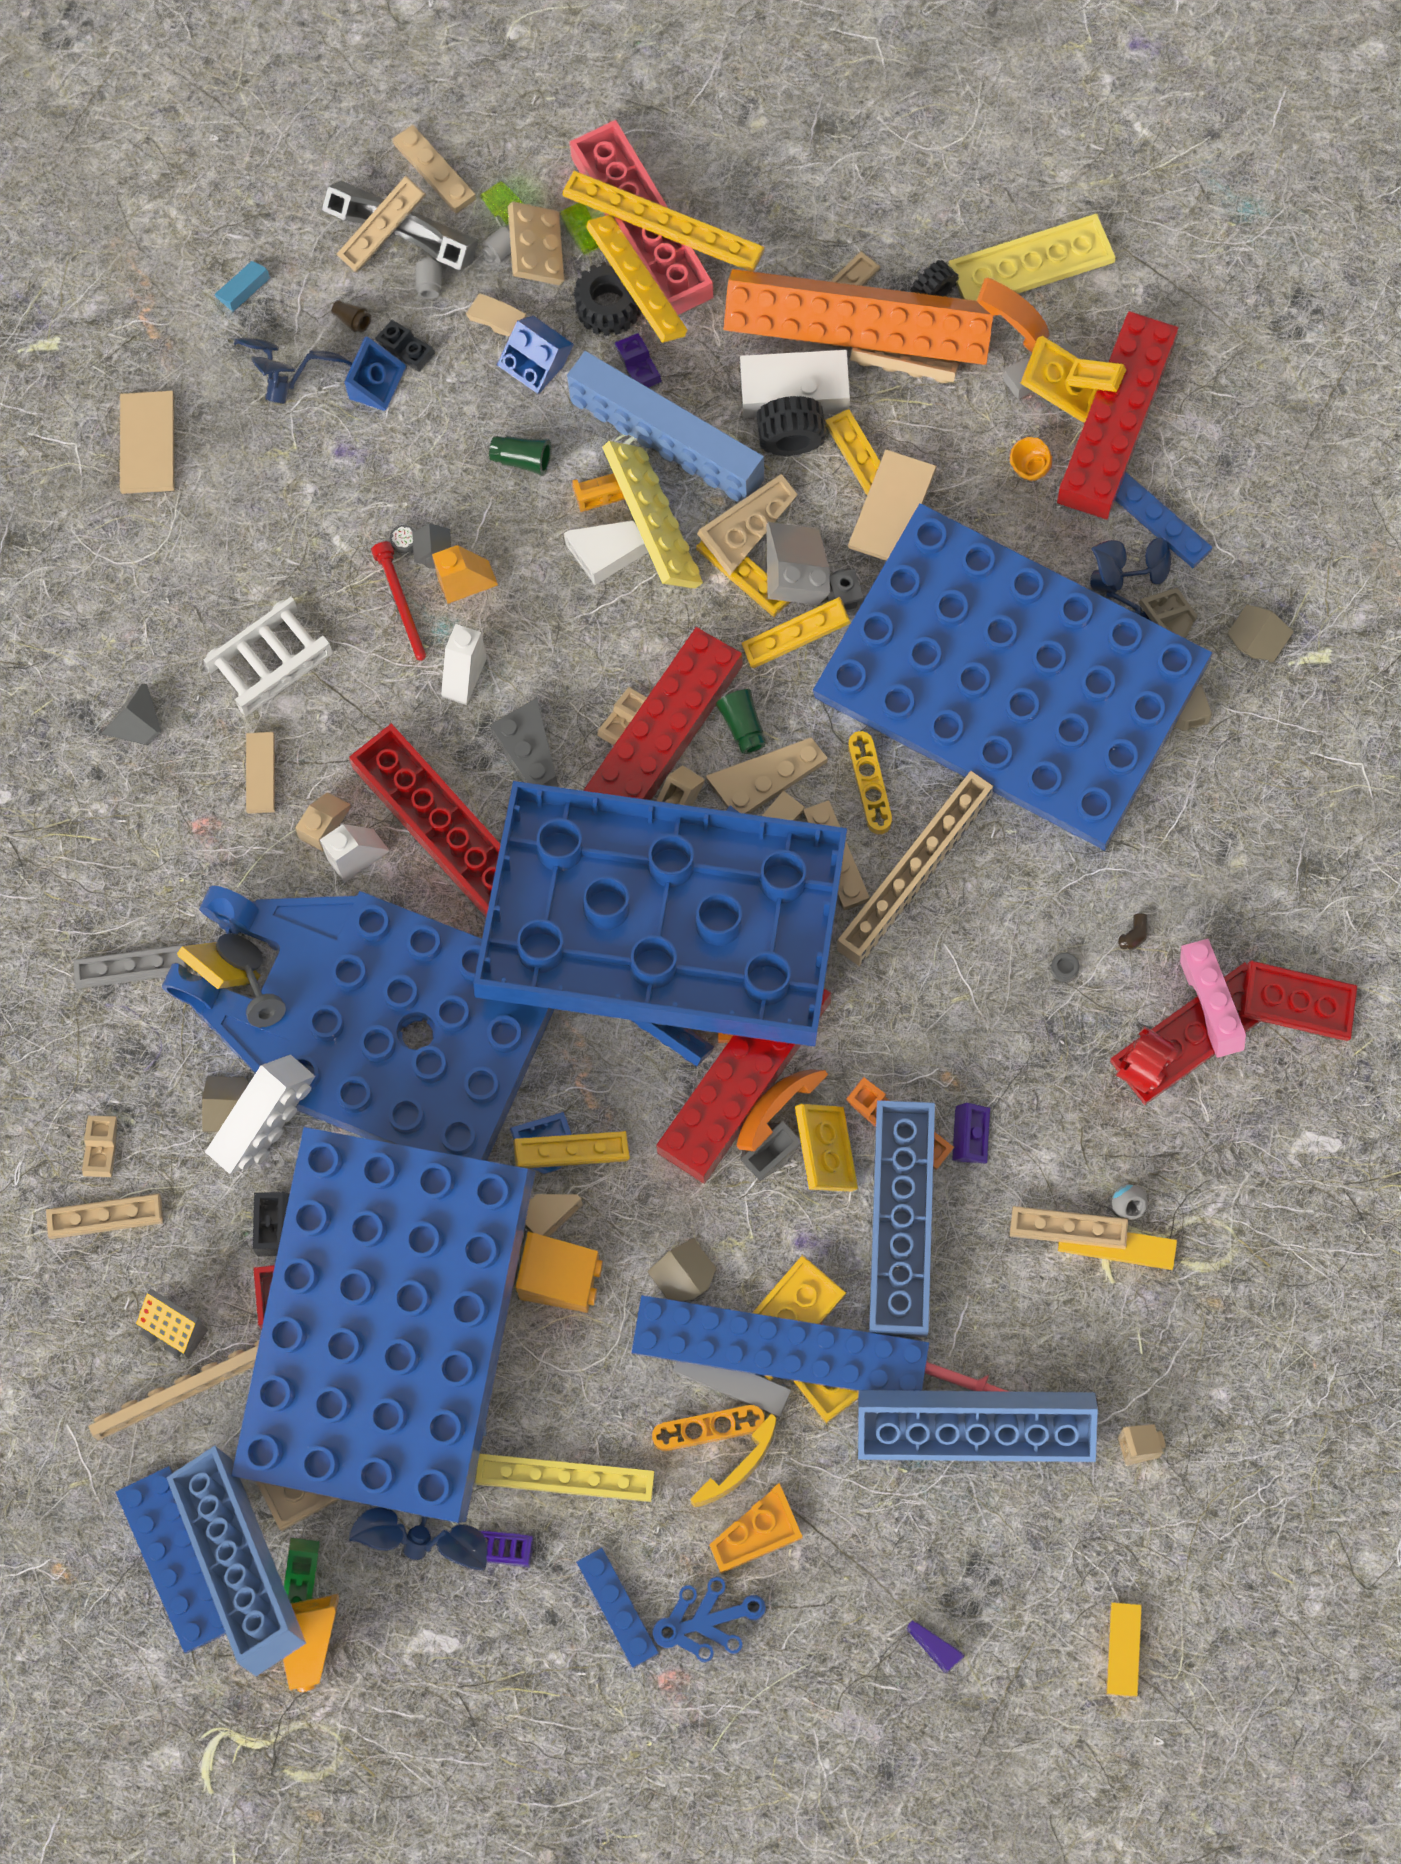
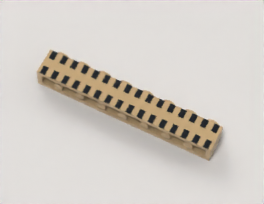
[837,771,993,966]

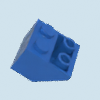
[497,316,574,394]

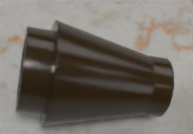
[331,300,371,332]

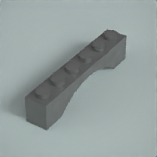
[322,181,479,270]

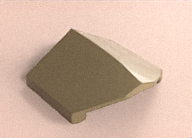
[1138,587,1197,638]
[1227,604,1294,662]
[202,1076,249,1132]
[647,1238,717,1301]

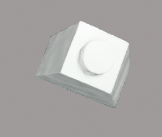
[564,520,648,585]
[441,624,487,705]
[320,824,390,883]

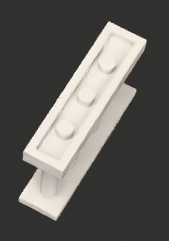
[203,597,333,717]

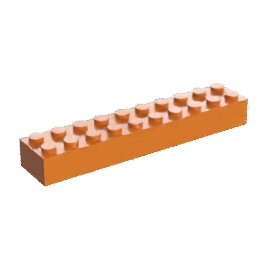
[724,269,994,365]

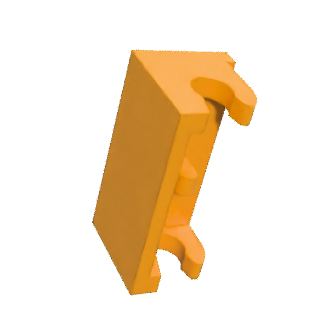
[572,473,625,512]

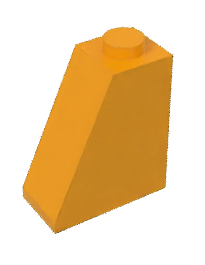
[432,545,498,604]

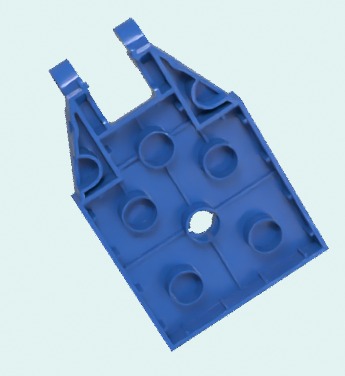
[162,885,554,1161]

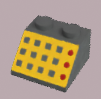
[136,1288,208,1359]

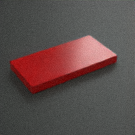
[1241,961,1358,1041]

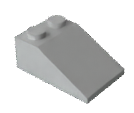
[766,522,830,605]

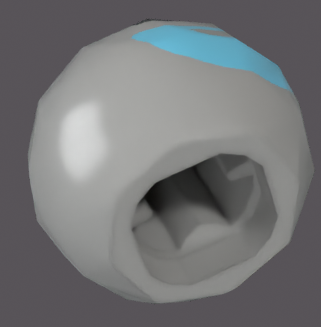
[1111,1184,1148,1221]

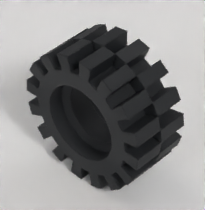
[910,260,959,297]

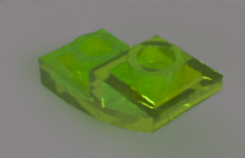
[480,181,524,225]
[559,202,599,255]

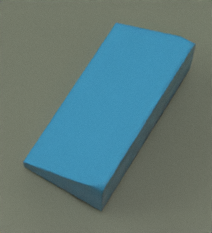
[214,261,270,312]

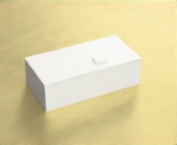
[740,350,850,418]

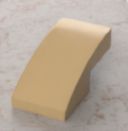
[466,294,527,337]
[597,687,647,745]
[82,1115,117,1177]

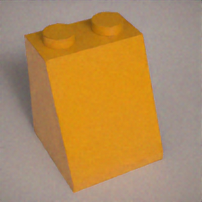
[515,1232,603,1313]
[283,1594,339,1692]

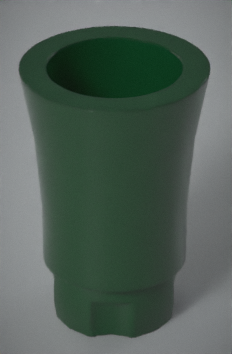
[489,436,551,476]
[716,689,766,755]

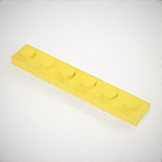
[475,1454,654,1502]

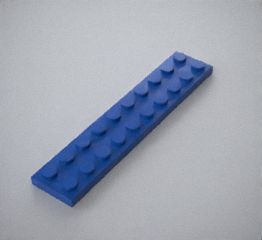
[631,1295,929,1391]

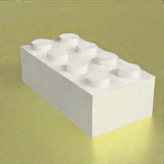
[206,1055,315,1174]

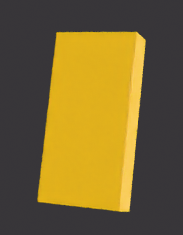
[1066,358,1126,392]

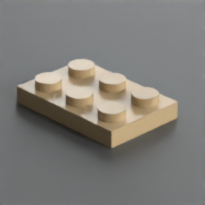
[508,201,564,285]

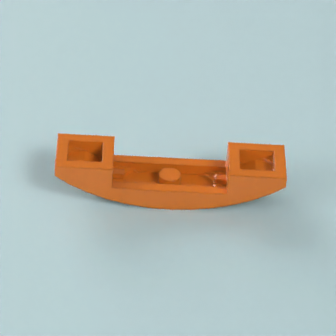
[977,278,1049,353]
[736,1069,828,1151]
[846,1077,954,1170]

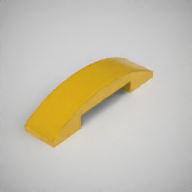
[690,1414,776,1507]

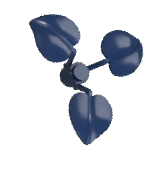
[234,337,353,404]
[1090,538,1171,621]
[349,1507,487,1571]

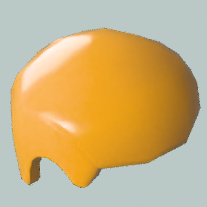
[1009,437,1053,481]

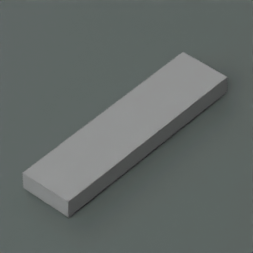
[73,945,188,989]
[673,1361,791,1418]

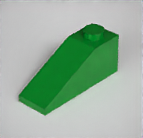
[284,1537,320,1604]

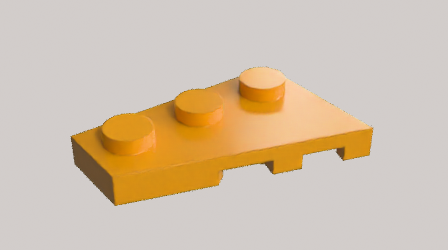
[709,1483,803,1574]

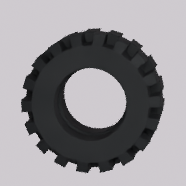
[574,262,641,336]
[756,396,826,456]

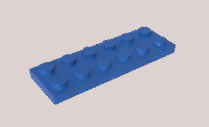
[115,1466,226,1654]

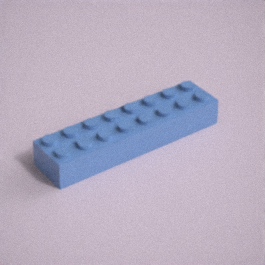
[567,351,764,501]
[869,1101,935,1338]
[858,1390,1098,1462]
[167,1446,306,1676]

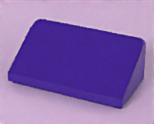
[952,1102,990,1164]

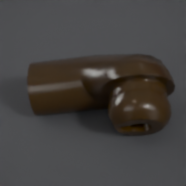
[1118,913,1147,950]

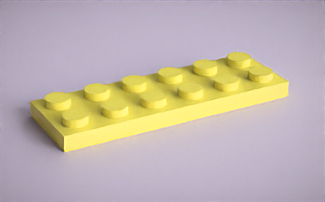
[948,214,1116,301]
[602,441,703,589]

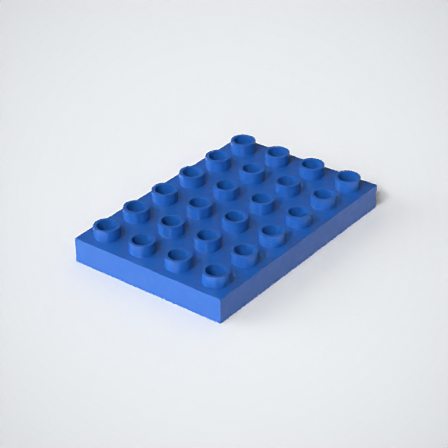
[813,503,1212,851]
[473,781,847,1047]
[232,1127,536,1523]

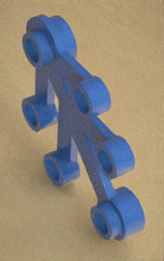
[653,1577,766,1663]

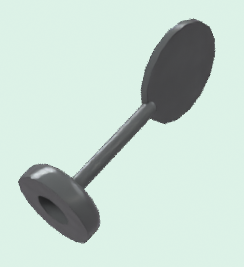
[216,934,286,1027]

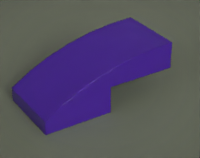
[615,333,662,388]

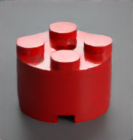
[1115,1026,1179,1093]

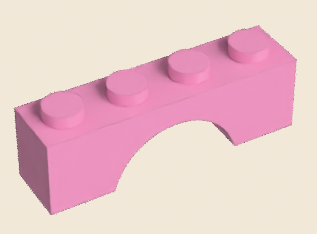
[1180,939,1246,1058]

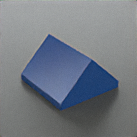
[344,336,406,411]

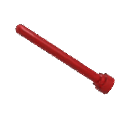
[371,541,426,661]

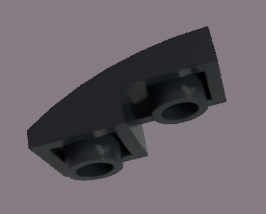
[375,319,435,372]

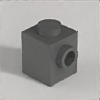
[412,523,451,569]
[827,569,864,613]

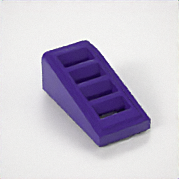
[480,1531,534,1568]
[907,1620,965,1674]

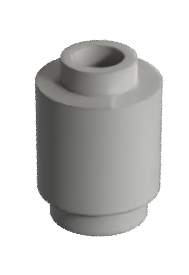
[482,225,511,263]
[415,257,442,299]

